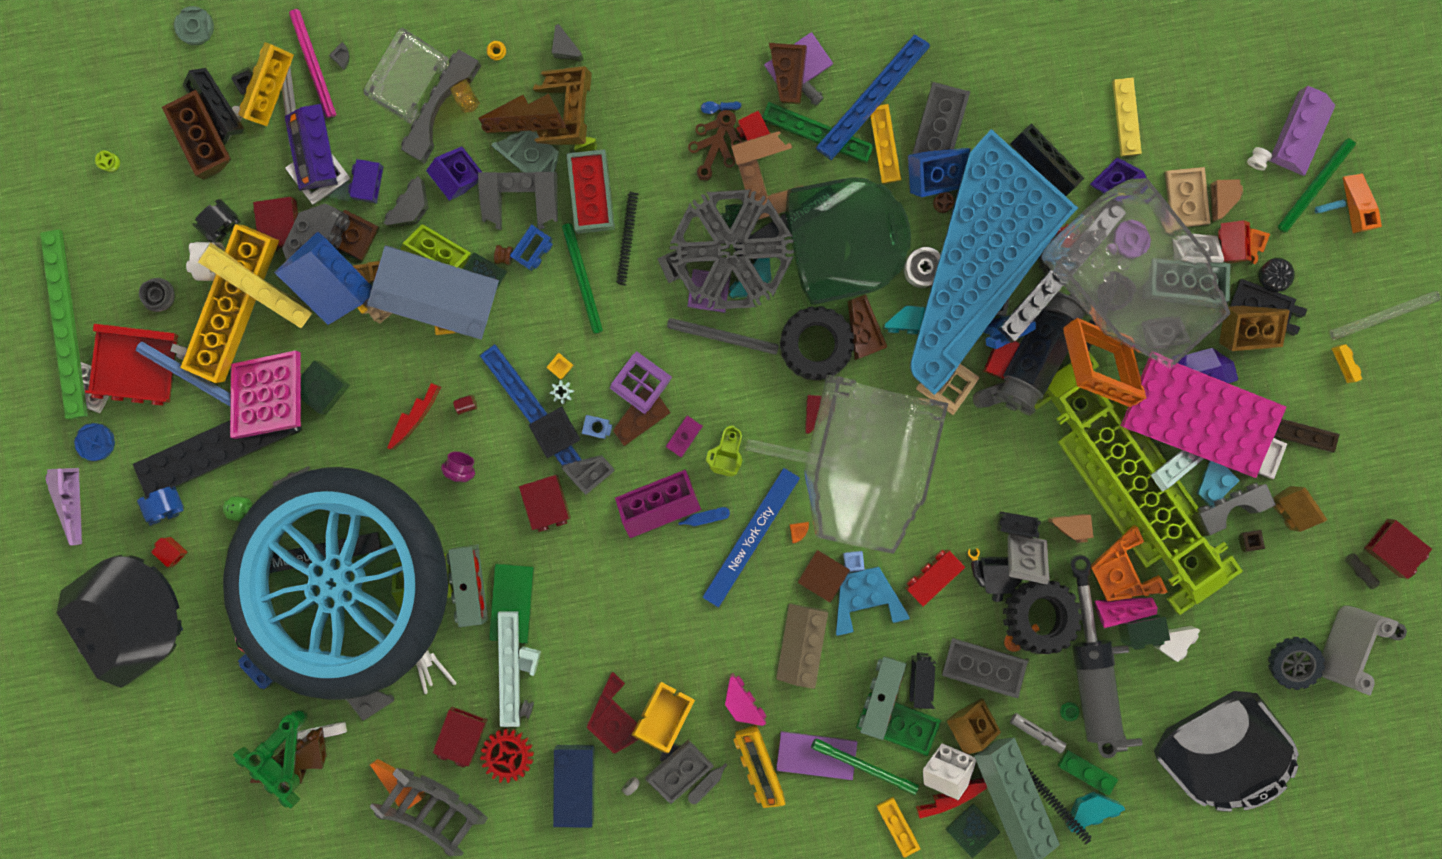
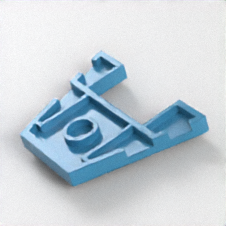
[836,566,910,636]

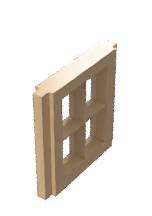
[916,364,980,415]

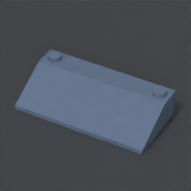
[367,245,499,340]

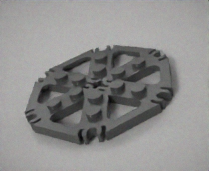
[670,190,794,309]

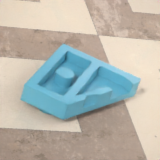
[1196,460,1240,507]

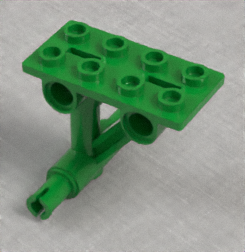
[233,710,307,809]

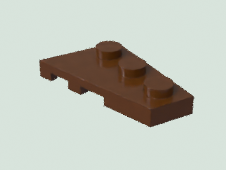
[847,294,887,360]
[613,382,671,446]

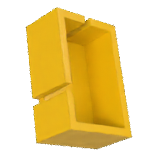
[632,682,695,753]

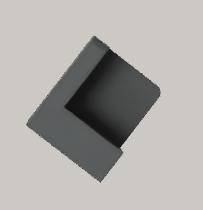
[658,250,689,283]

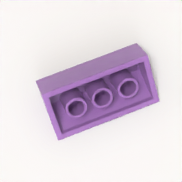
[1269,86,1335,176]

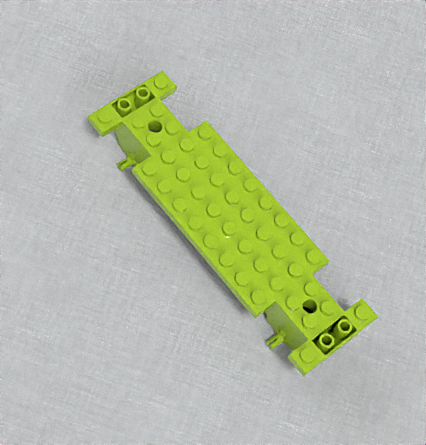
[1034,351,1243,615]

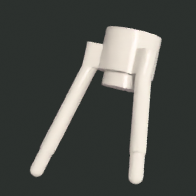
[416,650,456,694]

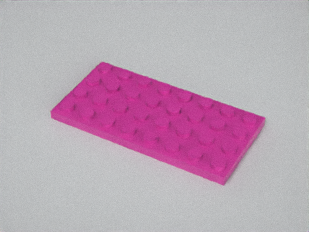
[1120,353,1287,478]

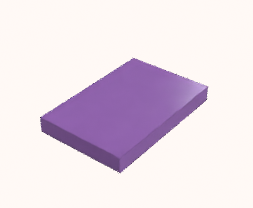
[764,32,833,84]

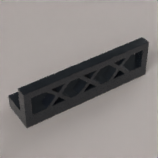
[183,68,244,145]
[1010,123,1084,196]

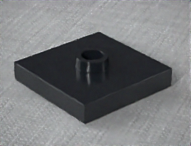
[529,406,581,459]

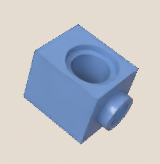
[582,415,612,439]

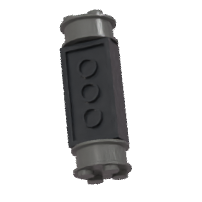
[996,291,1089,416]

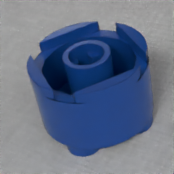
[137,486,184,526]

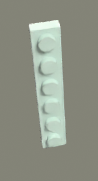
[498,611,520,727]

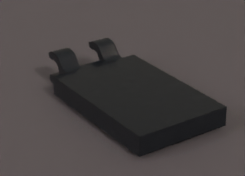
[1229,279,1308,336]

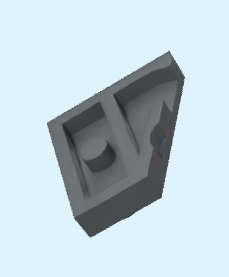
[561,455,615,495]
[346,691,394,721]

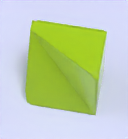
[574,137,597,153]

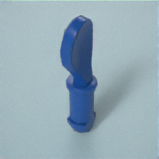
[701,101,741,114]

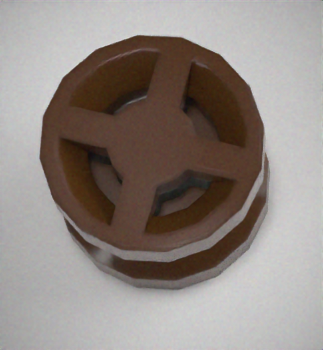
[933,192,954,213]
[494,245,513,266]

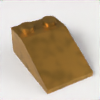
[1219,306,1290,351]

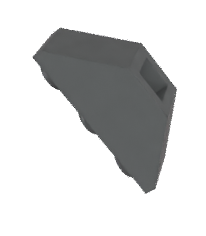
[384,176,428,228]

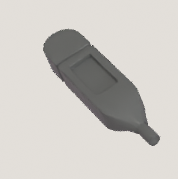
[688,763,728,804]

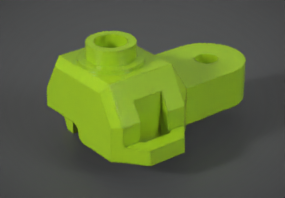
[706,426,743,477]

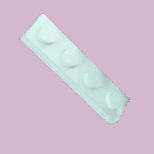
[1151,450,1204,491]

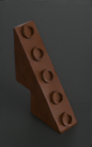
[478,93,566,133]
[250,727,327,784]

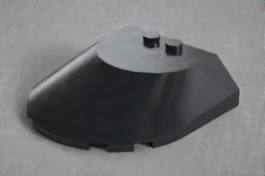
[56,555,181,688]
[1154,691,1299,812]

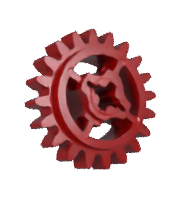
[480,728,534,783]

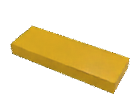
[876,797,921,858]

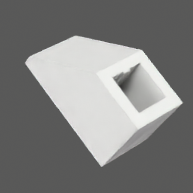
[1154,626,1200,662]

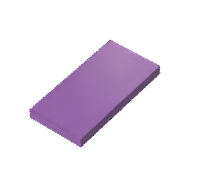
[776,731,857,780]

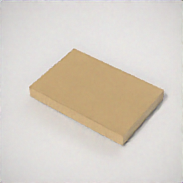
[1165,167,1211,229]

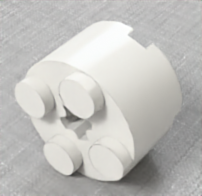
[186,242,225,281]
[904,247,940,288]

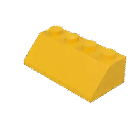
[238,42,294,126]

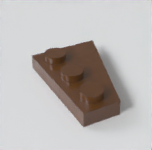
[769,43,807,104]

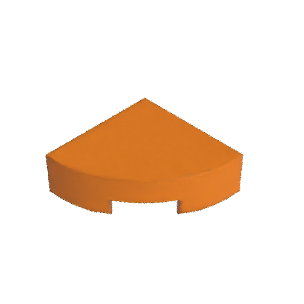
[790,522,809,543]

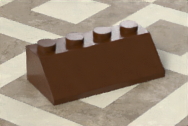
[162,90,231,180]

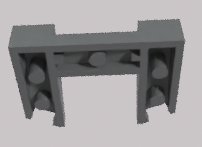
[478,172,558,229]

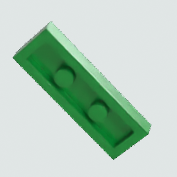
[1057,749,1119,796]

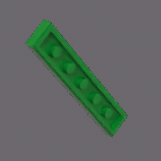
[762,102,874,164]

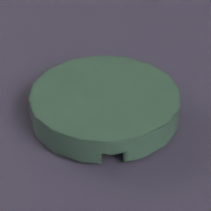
[174,6,214,46]

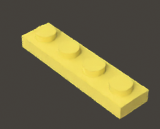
[1112,78,1142,157]

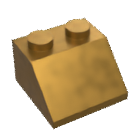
[1273,486,1327,532]
[947,699,1001,754]

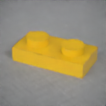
[1331,344,1362,383]

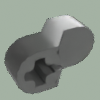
[973,382,1005,408]

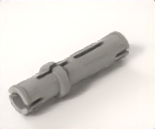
[1010,713,1066,754]

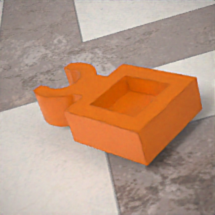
[1250,228,1270,264]

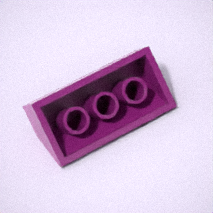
[615,469,701,538]

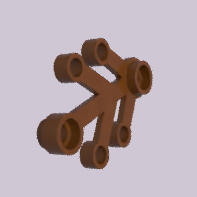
[688,110,742,181]

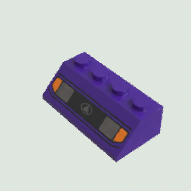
[284,104,338,191]

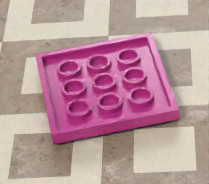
[230,350,301,439]

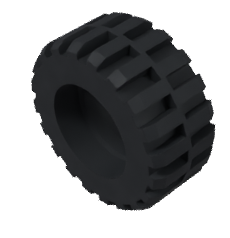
[780,306,854,381]
[1003,581,1082,654]

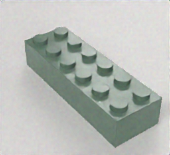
[974,738,1060,859]

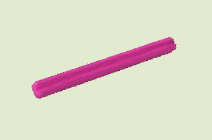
[289,9,336,118]

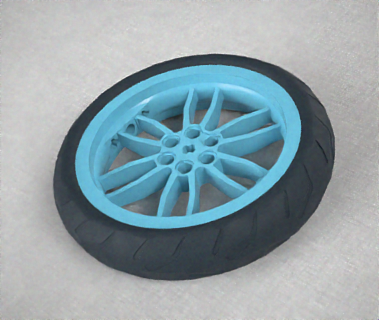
[223,467,448,700]

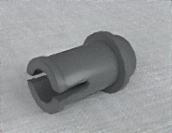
[802,81,824,106]

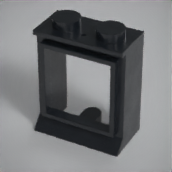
[909,652,936,709]

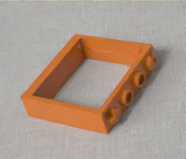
[1063,318,1147,407]

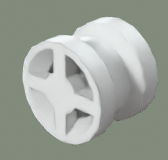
[1247,147,1272,171]

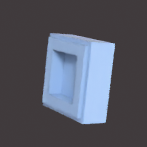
[843,551,865,572]

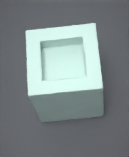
[518,646,541,676]

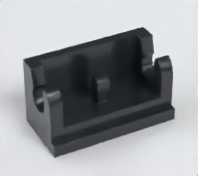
[997,511,1041,538]

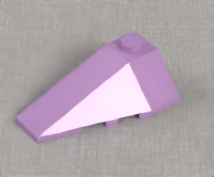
[46,468,82,545]

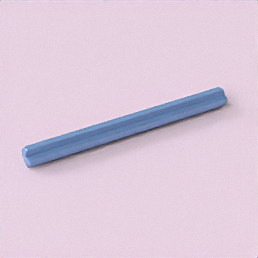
[136,342,231,407]

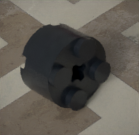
[192,199,241,243]

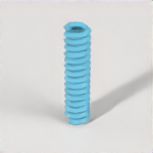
[1315,200,1346,214]

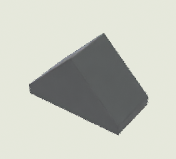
[552,24,584,61]

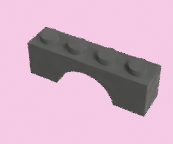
[1192,482,1275,536]

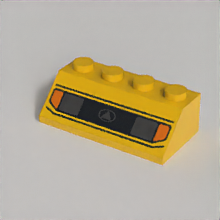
[733,724,786,808]

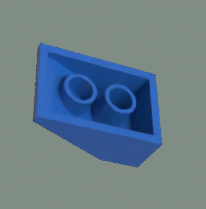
[908,148,970,197]

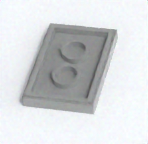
[1008,533,1049,584]

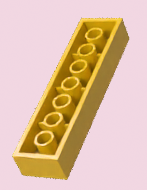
[180,224,279,383]

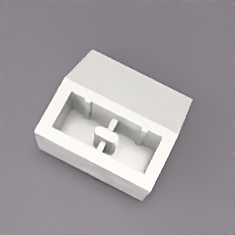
[923,743,976,800]

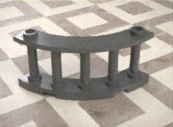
[370,768,488,857]

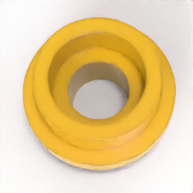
[487,41,506,61]

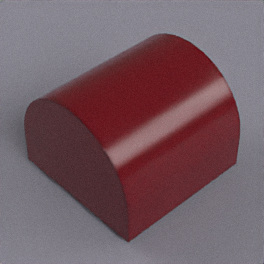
[453,394,477,415]

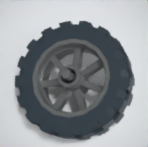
[1268,637,1325,690]

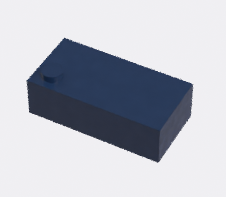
[553,745,595,828]

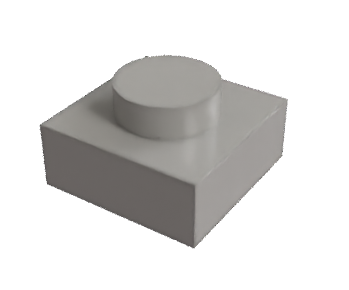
[170,344,188,360]

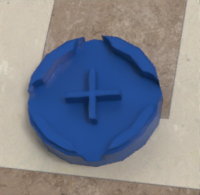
[74,423,115,461]

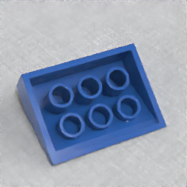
[274,232,372,325]

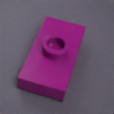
[666,415,703,458]

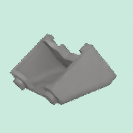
[1322,605,1399,695]

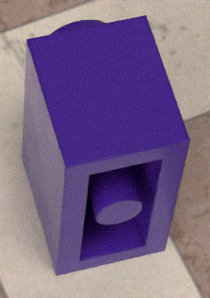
[348,159,384,204]

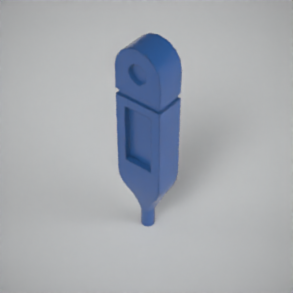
[678,507,730,526]

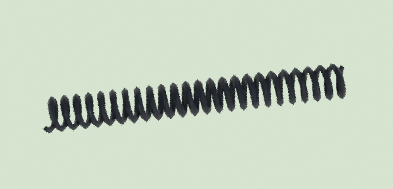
[616,191,639,286]
[1026,765,1092,845]

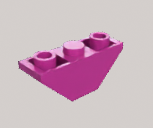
[725,673,767,726]

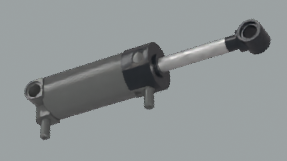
[1070,554,1143,758]

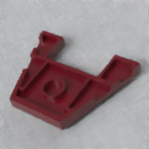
[586,672,639,754]

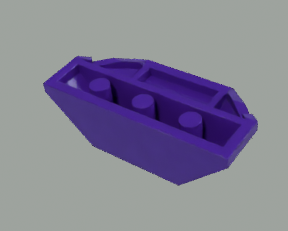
[1173,348,1239,383]

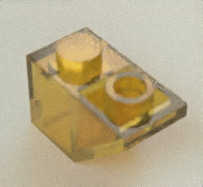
[450,79,481,113]

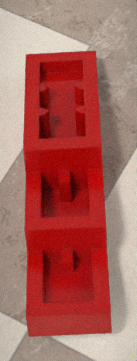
[387,383,441,450]
[916,777,987,819]

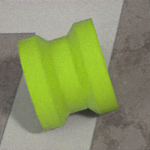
[95,150,120,172]

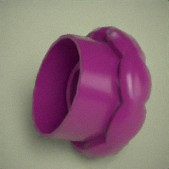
[441,451,476,483]

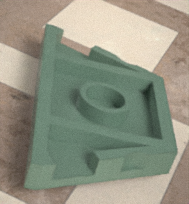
[491,130,559,172]

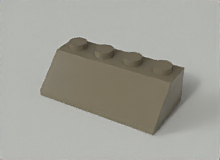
[776,603,828,689]

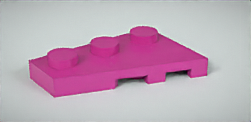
[1094,597,1158,628]

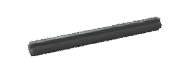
[667,318,779,354]

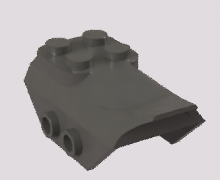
[282,204,350,260]

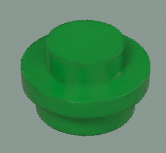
[1060,702,1080,722]

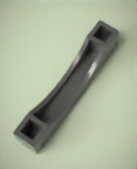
[401,49,481,164]

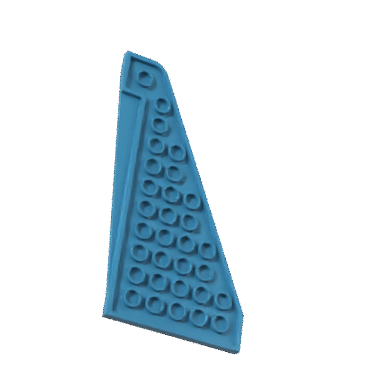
[910,129,1078,395]

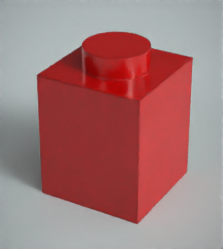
[151,537,188,568]

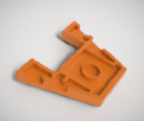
[1091,525,1168,601]

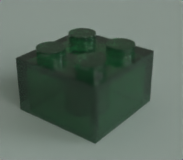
[301,360,350,415]
[1118,614,1170,650]

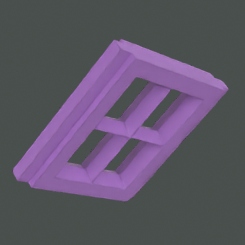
[610,351,672,414]

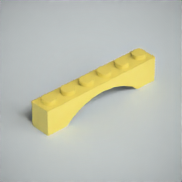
[198,242,312,328]

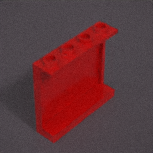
[85,324,178,406]

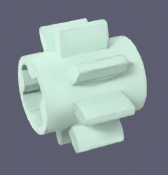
[550,380,574,404]

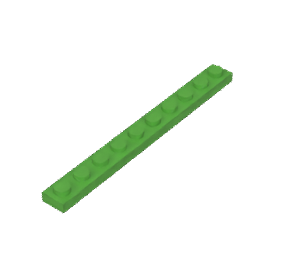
[40,229,88,420]

